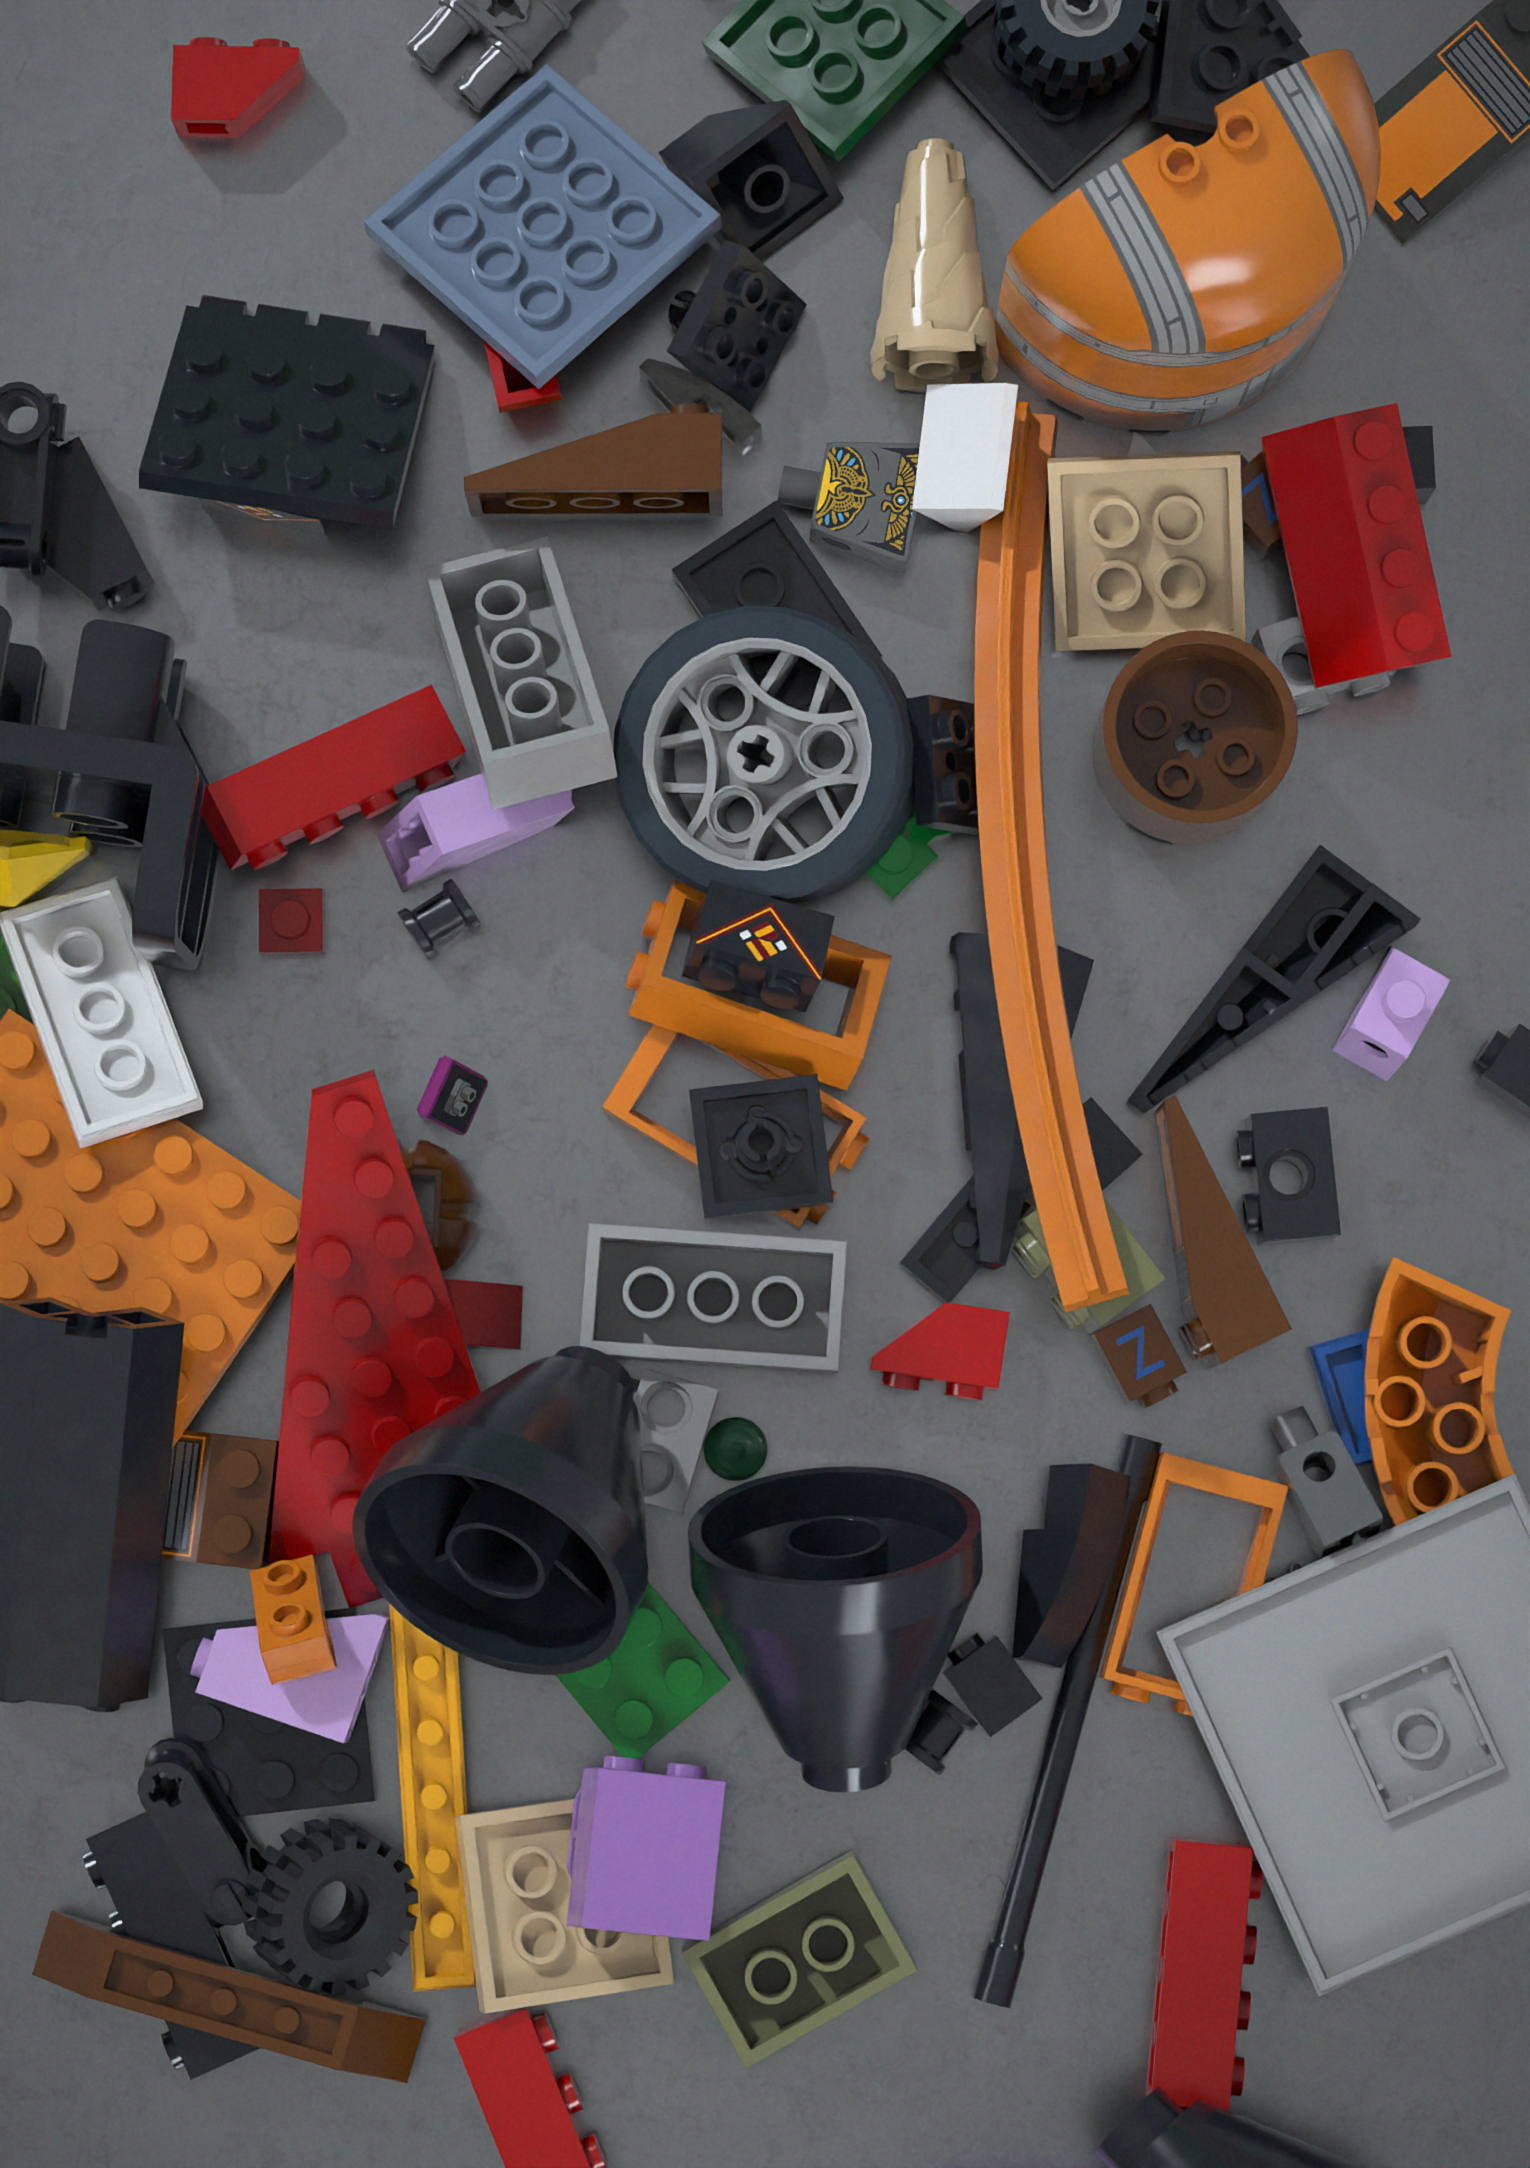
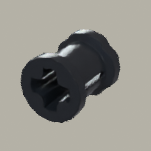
[397,879,481,960]
[905,1689,979,1775]

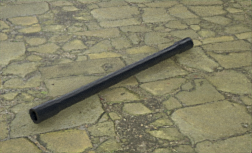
[973,1434,1162,2008]

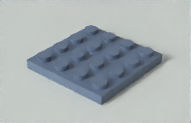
[363,64,722,389]

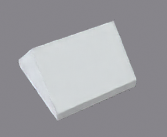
[912,383,1018,532]

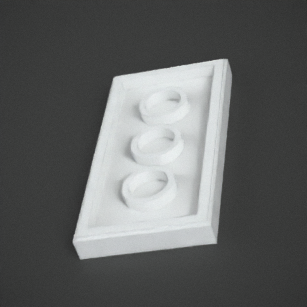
[0,876,203,1149]

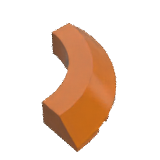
[1364,1257,1530,1526]

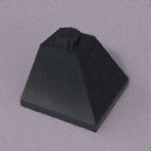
[658,100,844,261]

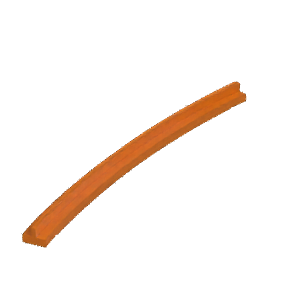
[974,401,1130,1312]

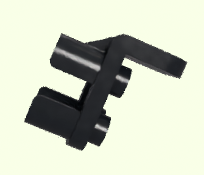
[0,605,220,971]

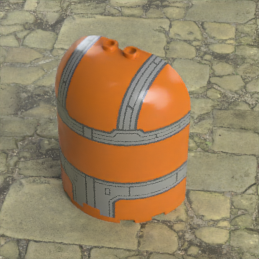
[994,49,1381,433]

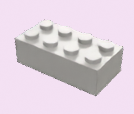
[424,536,617,810]
[579,1223,847,1374]

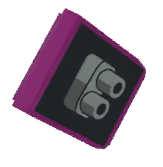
[417,1055,488,1135]

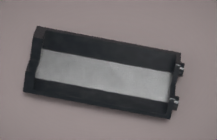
[0,1297,185,1712]

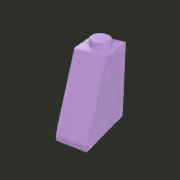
[377,773,575,891]
[191,1613,390,1743]

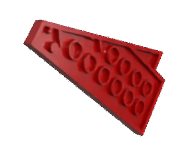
[268,1070,482,1608]

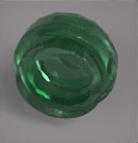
[704,1417,768,1481]

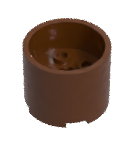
[1092,630,1298,845]

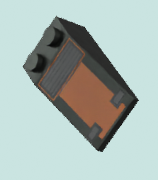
[1374,0,1530,245]

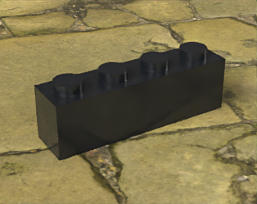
[83,1812,260,2080]

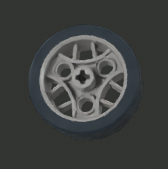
[613,606,914,904]

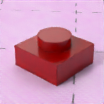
[259,888,325,955]

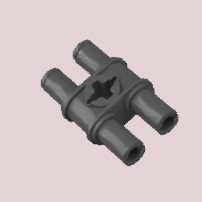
[406,0,580,113]

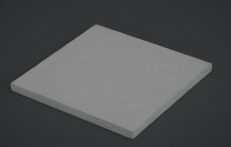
[1156,1474,1530,1997]

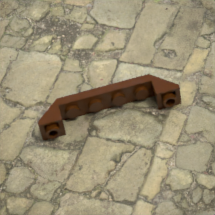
[32,1910,426,2083]

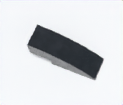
[1012,1463,1129,1668]

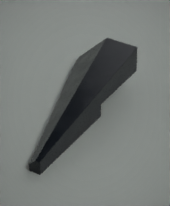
[1128,845,1421,1113]
[949,932,1094,1270]

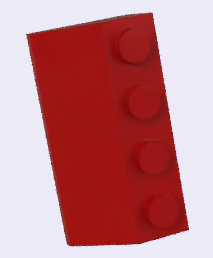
[1260,403,1452,688]

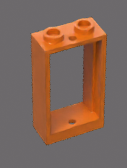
[625,880,892,1091]
[602,1024,870,1231]
[1099,1452,1289,1716]

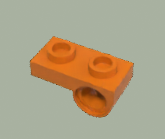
[250,1555,337,1685]

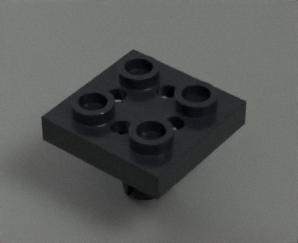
[667,240,807,414]
[907,695,979,835]
[689,1074,833,1220]

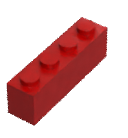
[201,684,466,870]
[1146,1837,1263,2111]
[453,2006,608,2168]

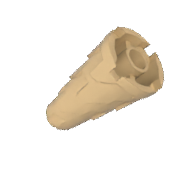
[870,138,999,393]

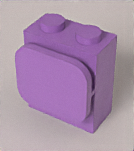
[566,1756,726,1941]

